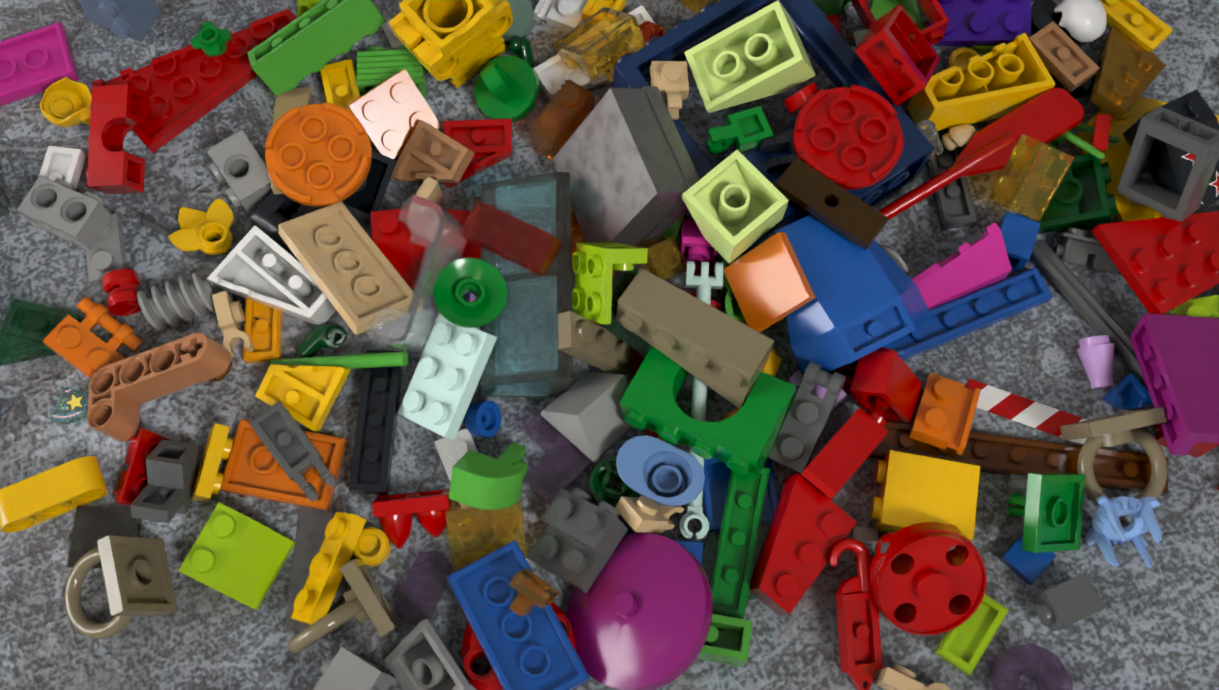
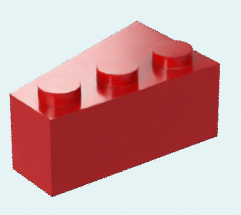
[749,473,857,614]

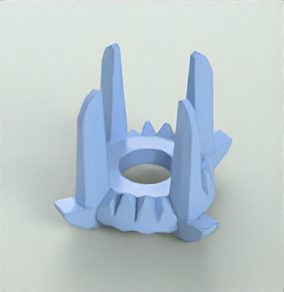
[1085,495,1162,568]

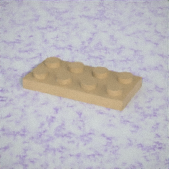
[278,201,419,335]

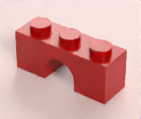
[86,84,149,194]

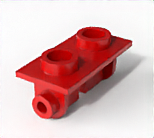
[113,428,170,506]

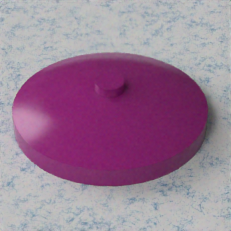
[567,533,713,690]

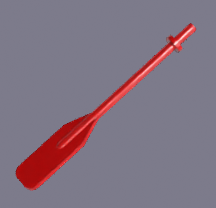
[878,88,1084,220]

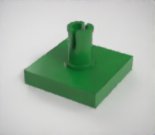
[1008,473,1086,553]

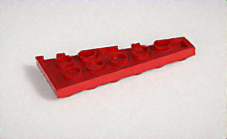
[91,9,296,153]

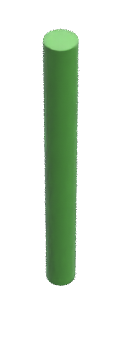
[270,351,408,369]

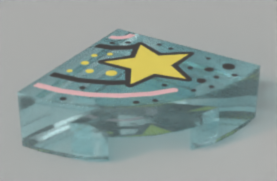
[50,387,89,424]

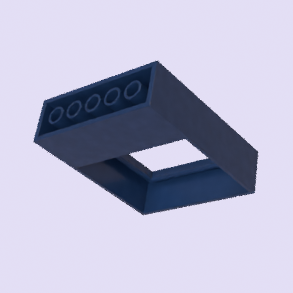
[613,0,934,254]

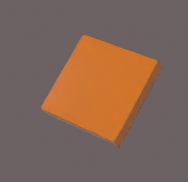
[723,232,816,333]

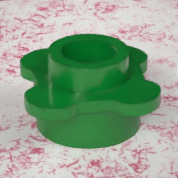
[191,22,231,57]

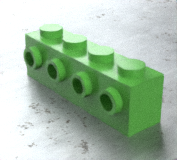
[247,0,386,96]

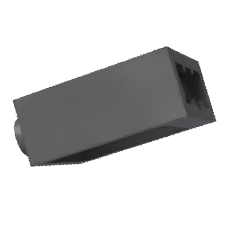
[1116,106,1219,222]

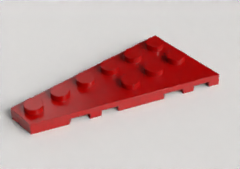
[1091,211,1219,314]

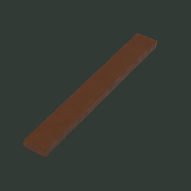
[869,420,1168,496]

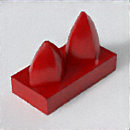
[372,488,453,549]

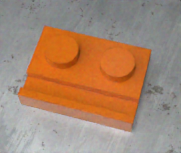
[909,373,981,455]

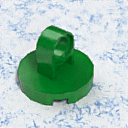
[474,56,541,123]

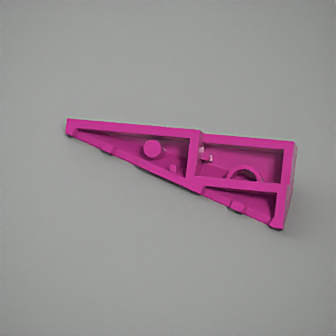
[912,222,1012,310]

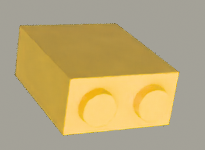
[870,450,980,541]

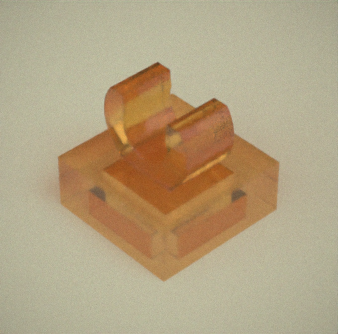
[509,569,559,617]

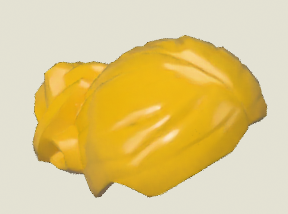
[39,77,92,127]

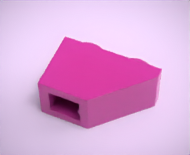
[679,219,717,276]

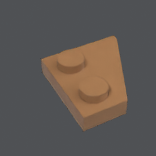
[391,119,475,183]

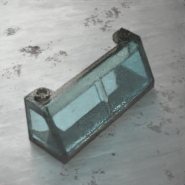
[472,172,573,398]

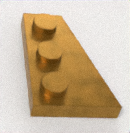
[1090,26,1167,121]

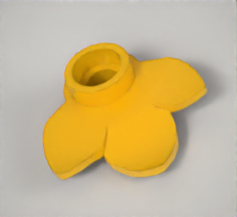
[168,198,234,255]

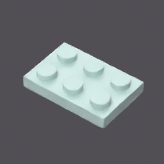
[398,313,497,440]

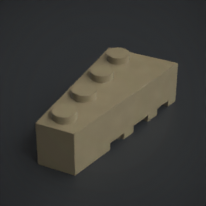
[616,268,774,409]

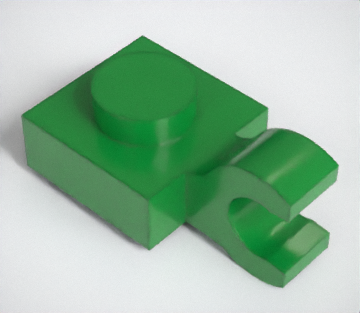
[705,106,774,154]

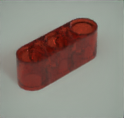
[459,201,563,277]

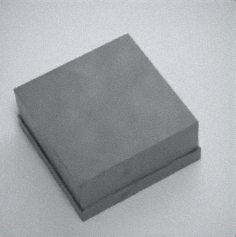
[552,86,700,249]

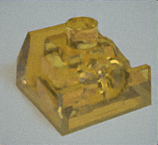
[552,7,645,82]

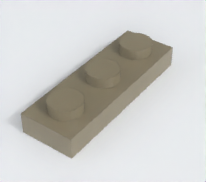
[558,311,632,376]

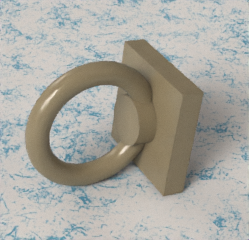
[1059,407,1168,506]
[64,535,178,639]
[287,559,401,653]

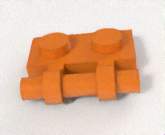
[42,297,144,380]

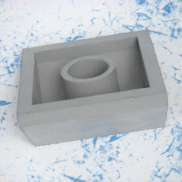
[540,371,634,463]
[384,618,476,690]

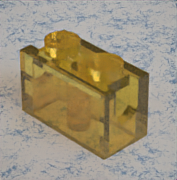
[989,134,1074,221]

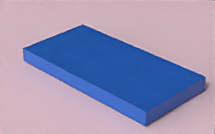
[446,540,590,690]

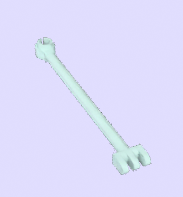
[679,261,723,541]

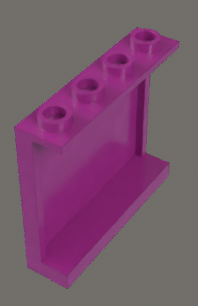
[1130,313,1219,456]

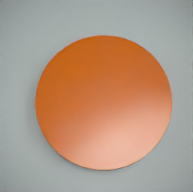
[264,102,372,207]

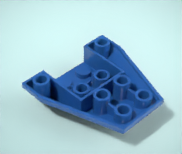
[773,205,932,376]

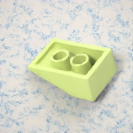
[684,0,816,113]

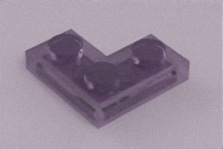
[523,403,594,505]

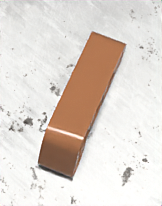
[87,332,231,442]

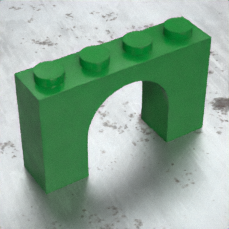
[620,346,796,477]

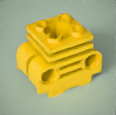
[388,0,513,89]

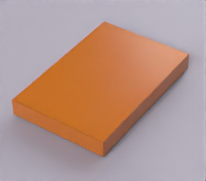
[220,419,347,512]

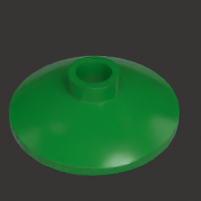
[433,258,507,328]

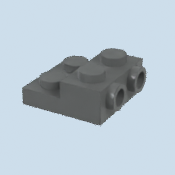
[526,487,628,594]

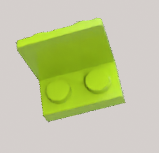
[571,242,648,325]

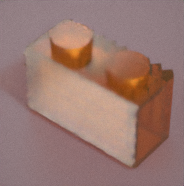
[529,79,595,160]

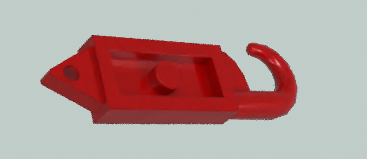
[830,538,883,690]

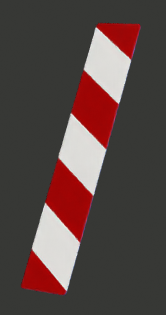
[966,379,1104,449]

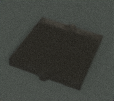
[67,506,143,569]

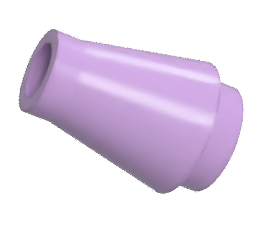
[1077,335,1114,390]

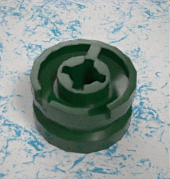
[589,457,641,508]

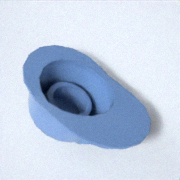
[616,435,705,507]

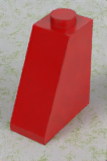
[801,408,889,501]

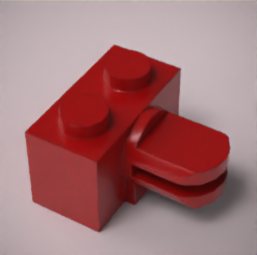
[832,347,922,423]

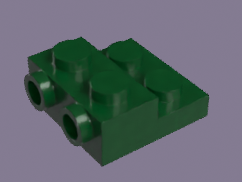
[1026,153,1118,234]

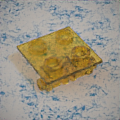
[445,503,528,573]

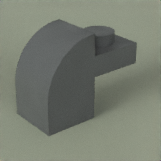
[131,440,199,523]

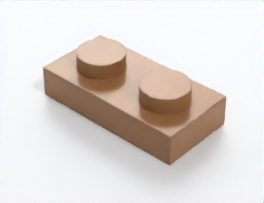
[1029,21,1100,92]

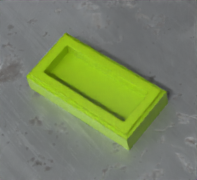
[934,594,1009,676]

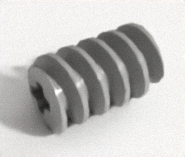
[137,269,219,331]

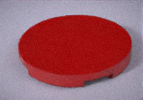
[793,85,904,190]

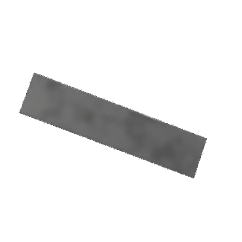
[285,490,335,631]

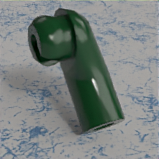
[508,35,535,68]
[294,324,347,357]

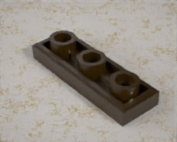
[775,157,889,251]

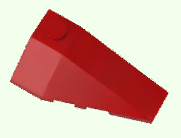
[371,208,517,289]

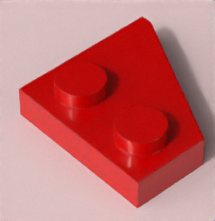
[444,119,513,188]

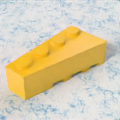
[907,33,1055,134]

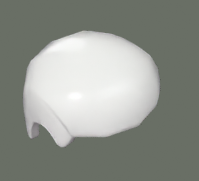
[1054,0,1107,43]

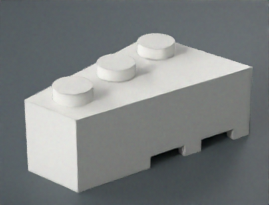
[207,225,336,325]

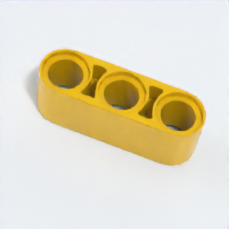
[0,456,108,533]

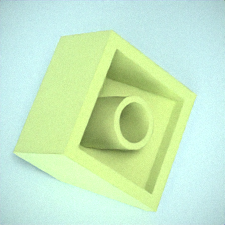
[682,150,789,264]

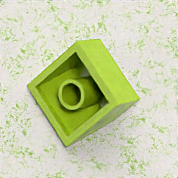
[178,502,295,610]

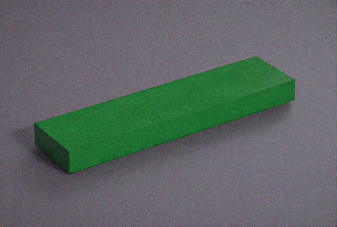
[710,467,770,619]

